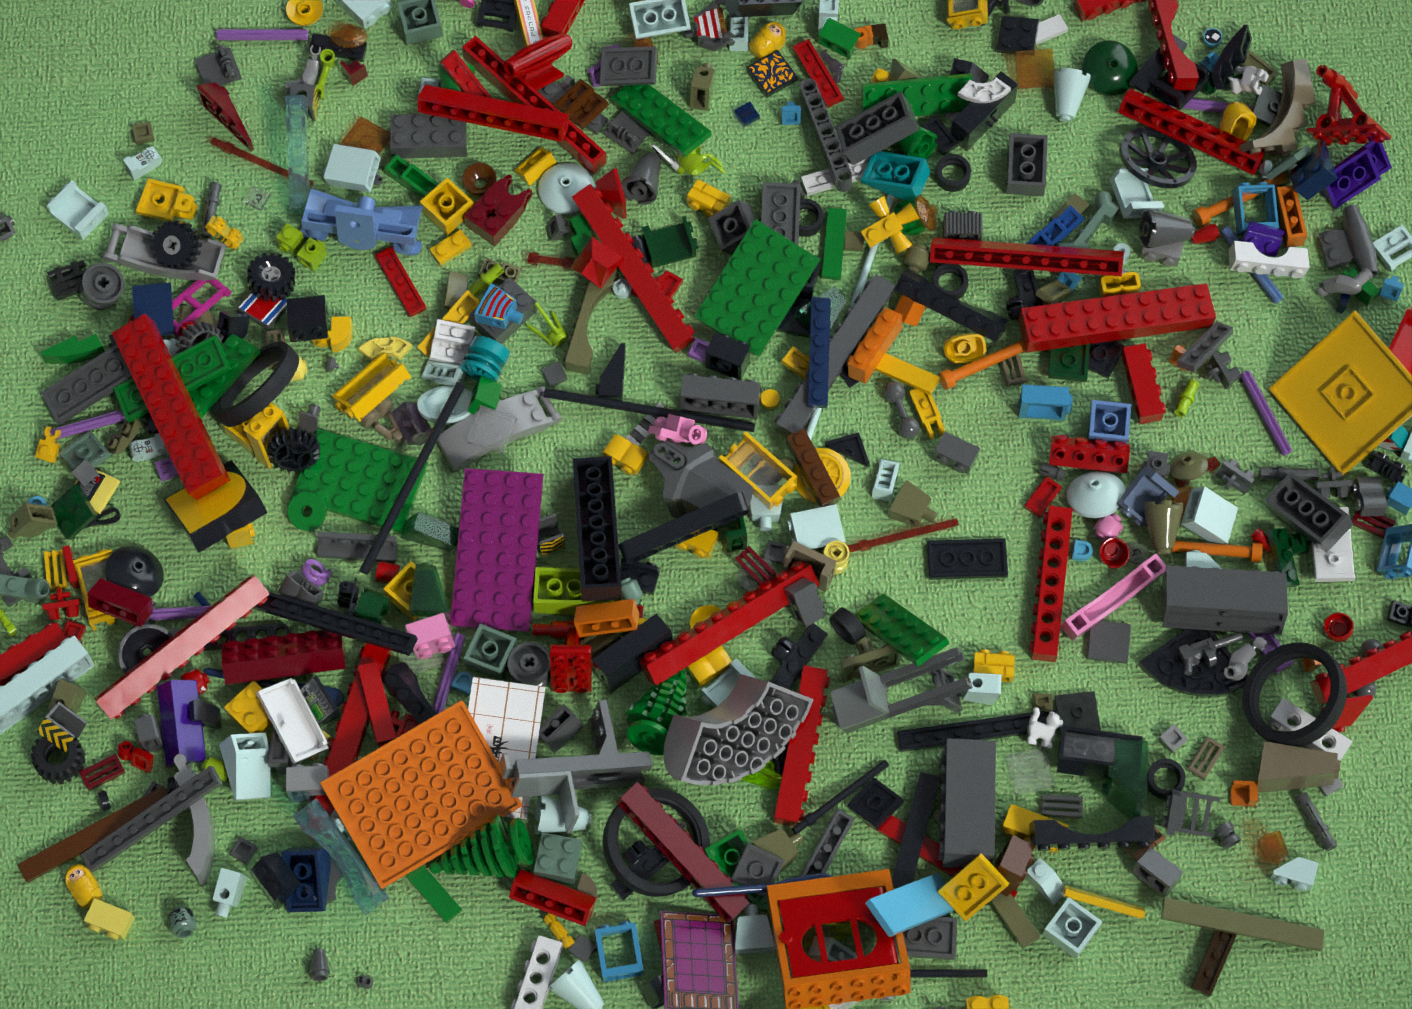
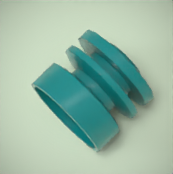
[460,336,510,382]

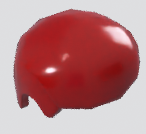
[1098,537,1130,568]
[1323,612,1354,642]

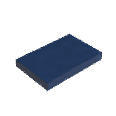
[132,283,174,336]

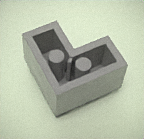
[286,763,329,803]

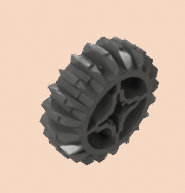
[175,322,224,354]

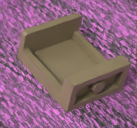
[782,541,836,592]

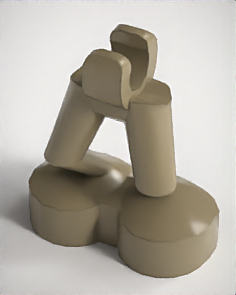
[359,398,404,444]

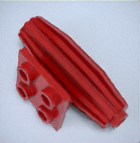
[503,33,573,90]

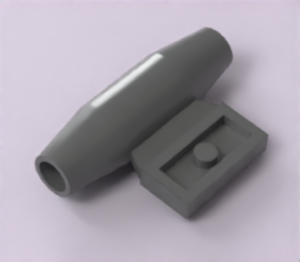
[1318,205,1379,277]

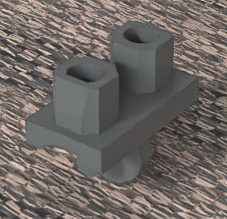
[1206,351,1241,389]
[1216,459,1255,494]
[1313,467,1352,498]

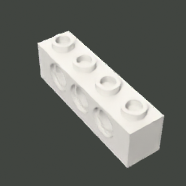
[1268,698,1353,761]
[511,935,563,1009]

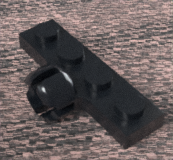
[1006,269,1043,320]
[769,623,828,690]
[610,840,669,901]

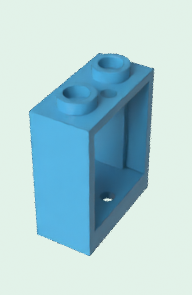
[1232,182,1279,235]
[1018,385,1073,420]
[1377,524,1412,580]
[595,921,644,982]

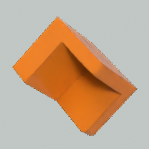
[894,295,926,326]
[1230,780,1258,806]

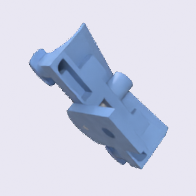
[301,189,423,256]

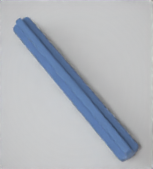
[1221,226,1283,304]

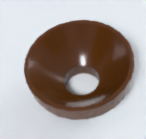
[462,163,497,196]

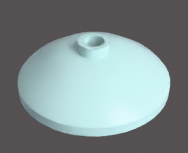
[538,163,595,215]
[417,386,472,424]
[1067,471,1126,518]

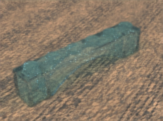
[285,95,311,212]
[293,798,389,916]

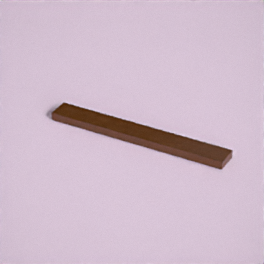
[18,786,168,883]

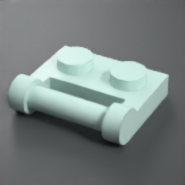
[1373,225,1412,272]

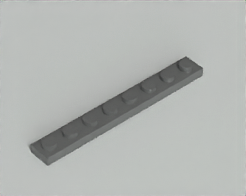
[81,766,222,872]

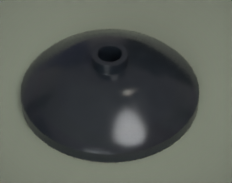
[105,546,164,598]
[118,624,173,682]

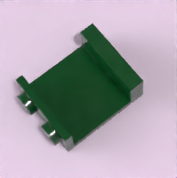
[642,216,699,268]
[726,516,747,553]

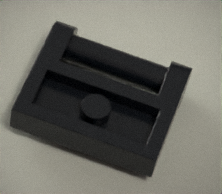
[477,0,517,32]

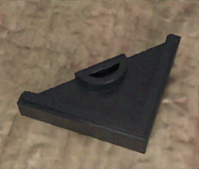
[825,432,870,467]

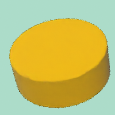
[760,389,780,409]

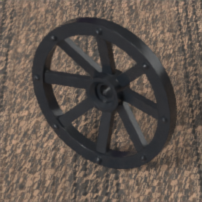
[1119,127,1197,188]

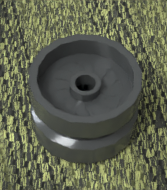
[79,263,125,310]
[507,642,551,687]

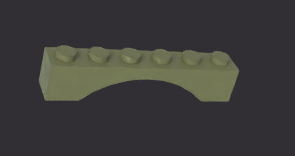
[563,266,618,375]

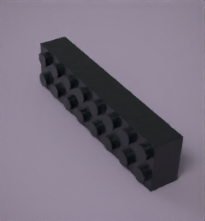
[573,456,622,602]

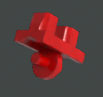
[42,587,82,621]

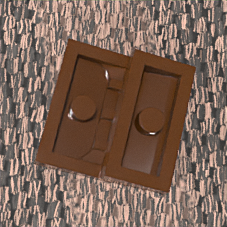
[554,79,609,130]

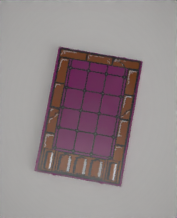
[660,911,739,1009]

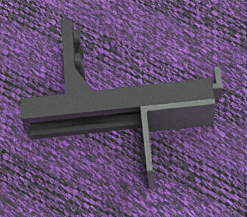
[831,647,973,733]
[499,700,653,834]

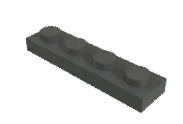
[1177,321,1233,372]

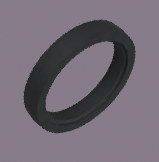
[210,341,299,427]
[1242,642,1347,747]
[603,788,710,897]

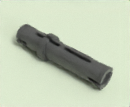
[200,182,222,238]
[1259,466,1319,481]
[1296,792,1337,852]

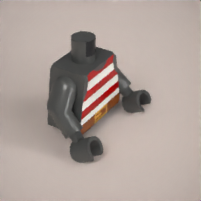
[684,0,735,52]

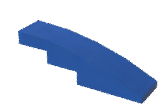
[1026,205,1085,246]

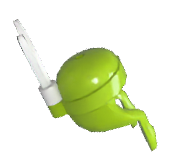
[651,144,725,176]

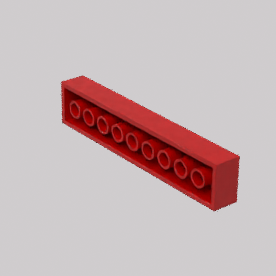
[1018,283,1216,353]
[112,314,231,500]

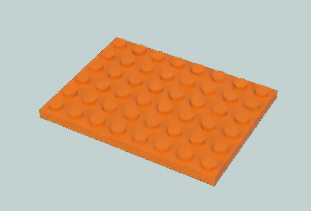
[319,700,523,889]

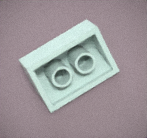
[629,0,691,39]

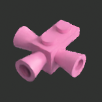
[648,414,707,445]

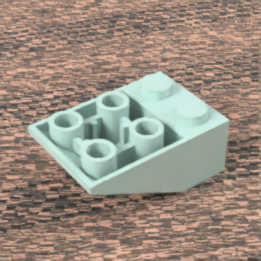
[219,733,271,801]

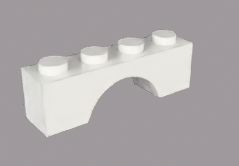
[1228,241,1309,278]

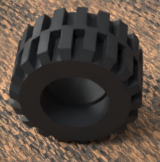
[31,736,86,784]

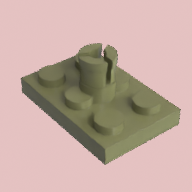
[841,638,901,682]

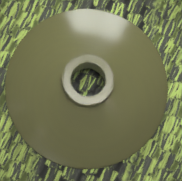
[1170,452,1208,481]

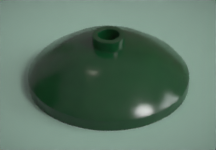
[1082,40,1138,96]

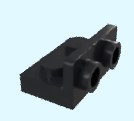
[620,558,660,596]

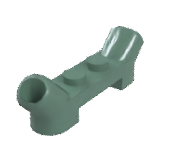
[1058,191,1120,249]
[0,574,50,603]

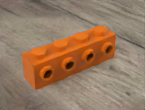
[847,307,903,384]

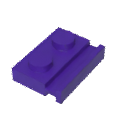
[1241,221,1285,257]

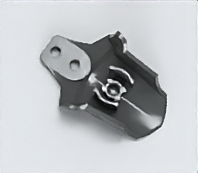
[649,440,753,531]

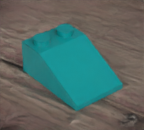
[861,151,930,202]

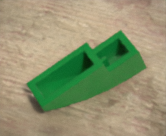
[384,154,439,198]
[570,214,591,257]
[40,334,105,364]

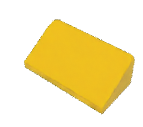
[514,147,556,185]

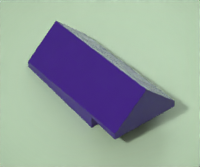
[1320,141,1392,209]
[157,680,206,767]

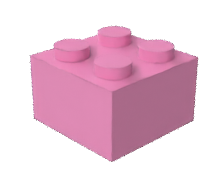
[405,613,456,659]

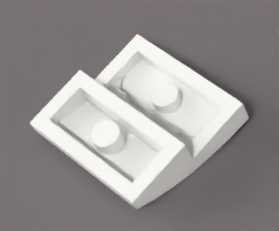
[429,319,475,365]

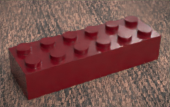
[222,630,346,685]

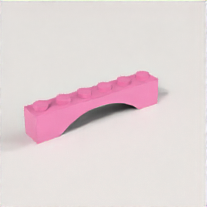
[1060,554,1166,642]

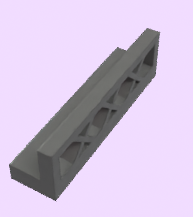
[317,531,398,563]

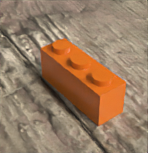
[1275,185,1307,248]
[574,599,639,637]

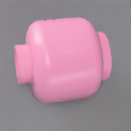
[1094,513,1123,541]

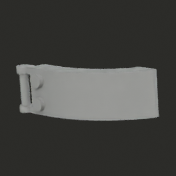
[102,223,226,281]
[437,386,562,471]
[174,754,215,886]

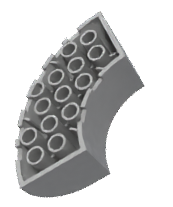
[664,674,814,785]

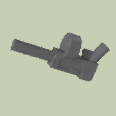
[1179,632,1243,675]

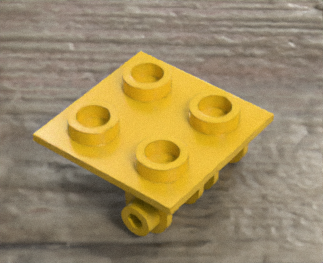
[204,215,244,250]

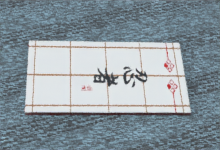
[468,677,545,820]

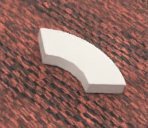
[958,78,1011,103]

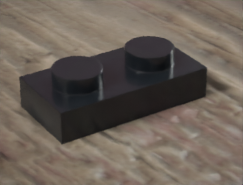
[921,116,959,156]

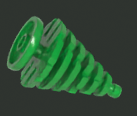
[625,668,686,756]
[430,815,534,878]

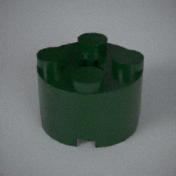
[355,588,390,625]

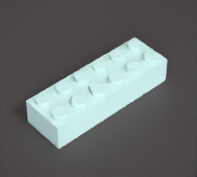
[0,636,95,735]

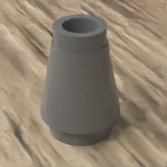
[309,949,330,981]

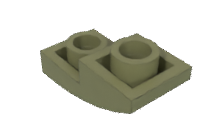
[478,257,522,284]
[444,271,468,309]
[107,419,142,455]

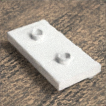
[1311,507,1355,582]
[256,678,328,765]

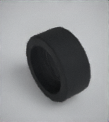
[935,154,971,192]
[799,199,823,237]
[932,263,969,299]
[829,607,866,645]
[1146,758,1186,799]

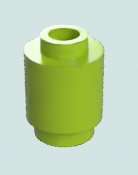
[202,757,229,782]

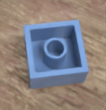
[1087,400,1131,444]

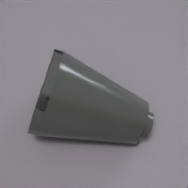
[622,152,661,205]
[1139,210,1195,248]

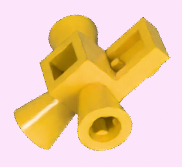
[861,196,920,254]

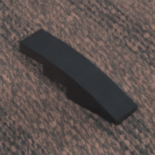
[1211,24,1252,90]
[1129,34,1188,94]

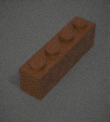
[786,428,840,507]

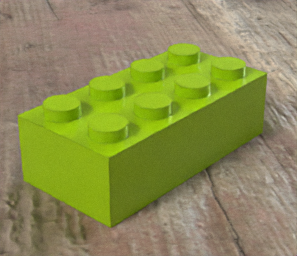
[533,567,615,615]

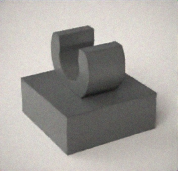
[547,214,571,240]

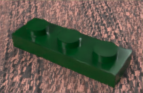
[1267,528,1300,587]

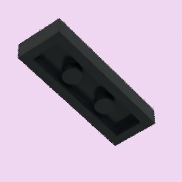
[309,33,368,62]

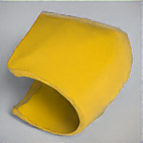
[1219,102,1257,141]

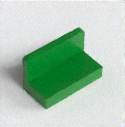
[818,18,861,59]
[1341,266,1381,306]
[467,375,502,415]

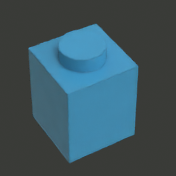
[1385,481,1412,515]

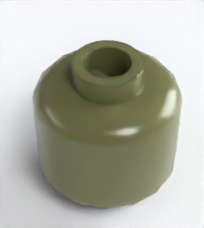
[903,244,930,273]

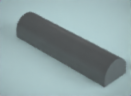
[800,808,855,876]

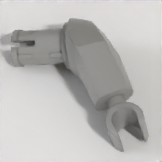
[284,45,321,94]
[1316,268,1373,297]
[1224,637,1268,680]

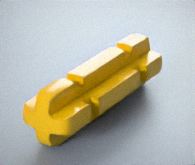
[543,913,575,949]

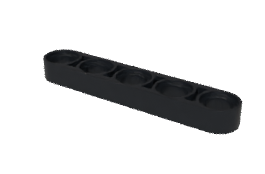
[203,623,290,651]

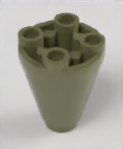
[1144,500,1183,555]

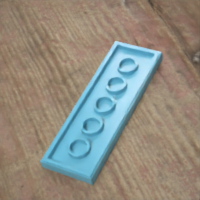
[866,873,955,937]

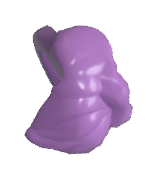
[301,559,332,587]

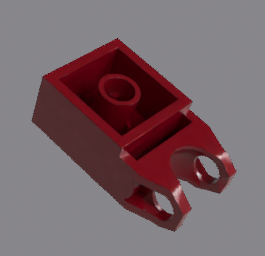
[464,174,533,247]

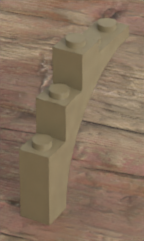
[1240,59,1316,158]

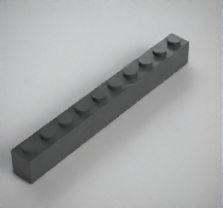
[774,274,896,437]

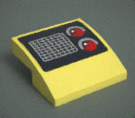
[75,470,120,514]

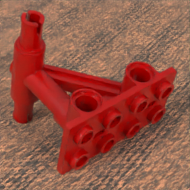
[1307,65,1391,146]
[532,620,592,693]

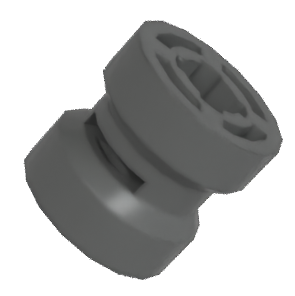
[1214,821,1241,849]

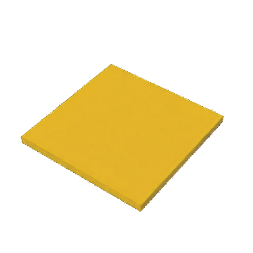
[1268,310,1412,476]

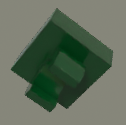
[1288,533,1309,556]

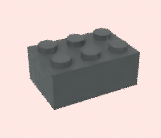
[1006,133,1048,196]
[468,277,537,344]

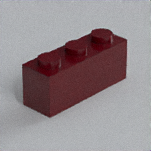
[87,578,153,627]

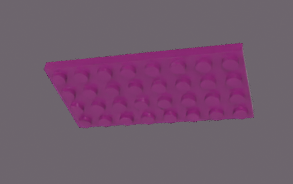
[450,468,544,632]

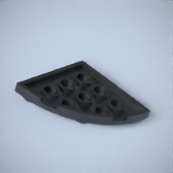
[1139,629,1248,697]

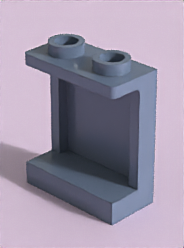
[1117,465,1179,527]

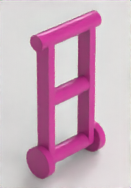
[172,279,231,338]

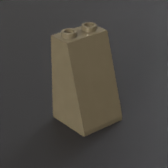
[1258,741,1341,793]

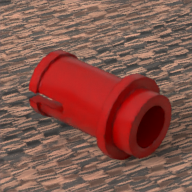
[1251,528,1271,552]

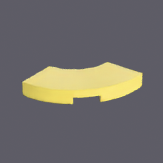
[358,337,413,362]

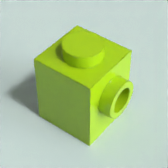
[276,223,305,256]
[297,237,327,272]

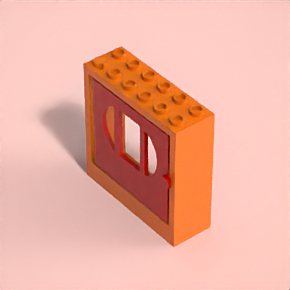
[767,869,911,1009]

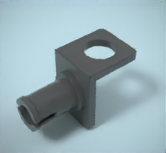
[298,404,321,437]

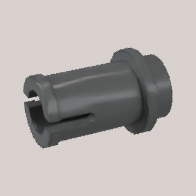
[1040,463,1066,482]

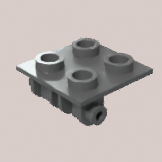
[195,45,242,86]
[603,111,651,154]

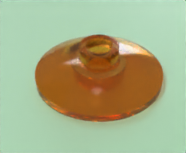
[330,24,368,48]
[915,195,938,231]

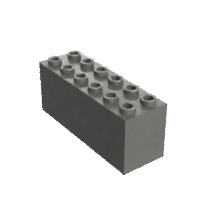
[1161,565,1288,635]
[938,738,996,869]

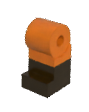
[855,23,888,49]

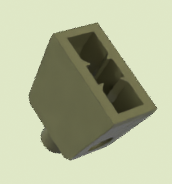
[690,63,715,111]
[888,480,938,527]
[8,503,57,539]
[48,679,88,714]
[752,829,804,875]

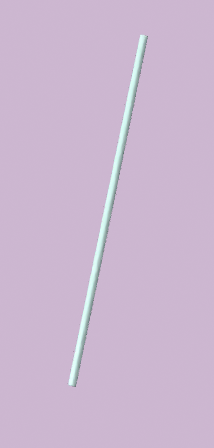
[806,194,895,440]

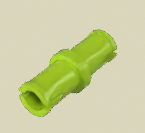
[469,262,505,297]
[1174,379,1200,418]

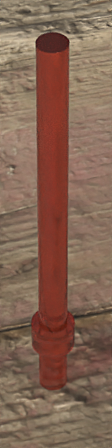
[211,137,314,188]
[847,518,959,553]

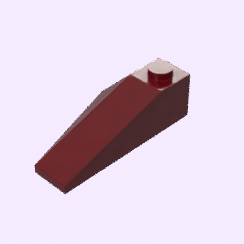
[196,82,254,152]

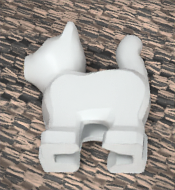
[1228,66,1269,95]
[1026,707,1063,748]

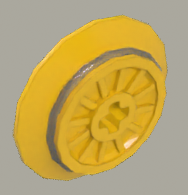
[793,448,851,504]

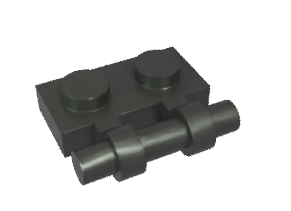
[47,260,87,301]

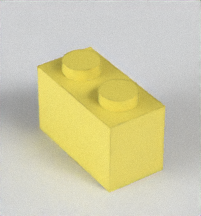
[84,898,135,941]

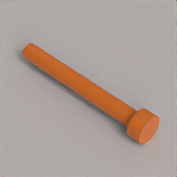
[1192,172,1287,227]
[938,340,1025,390]
[1154,540,1262,563]

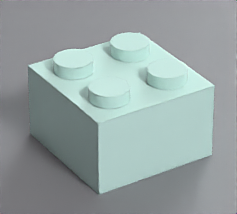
[1043,897,1103,959]

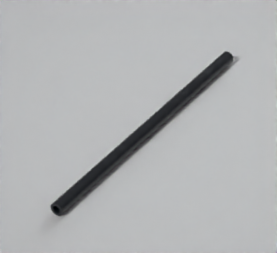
[359,382,465,575]
[543,388,755,433]

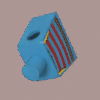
[474,283,524,329]

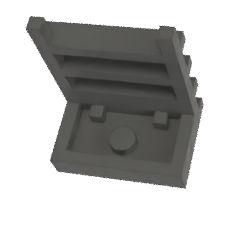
[1162,789,1221,837]

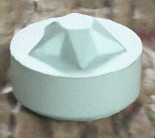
[1259,159,1272,179]
[613,279,632,299]

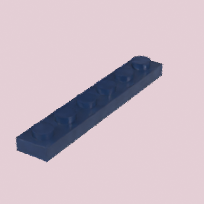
[808,297,831,409]

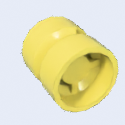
[824,540,850,575]

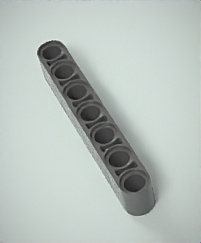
[800,78,852,192]

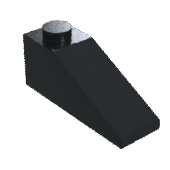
[595,343,626,401]

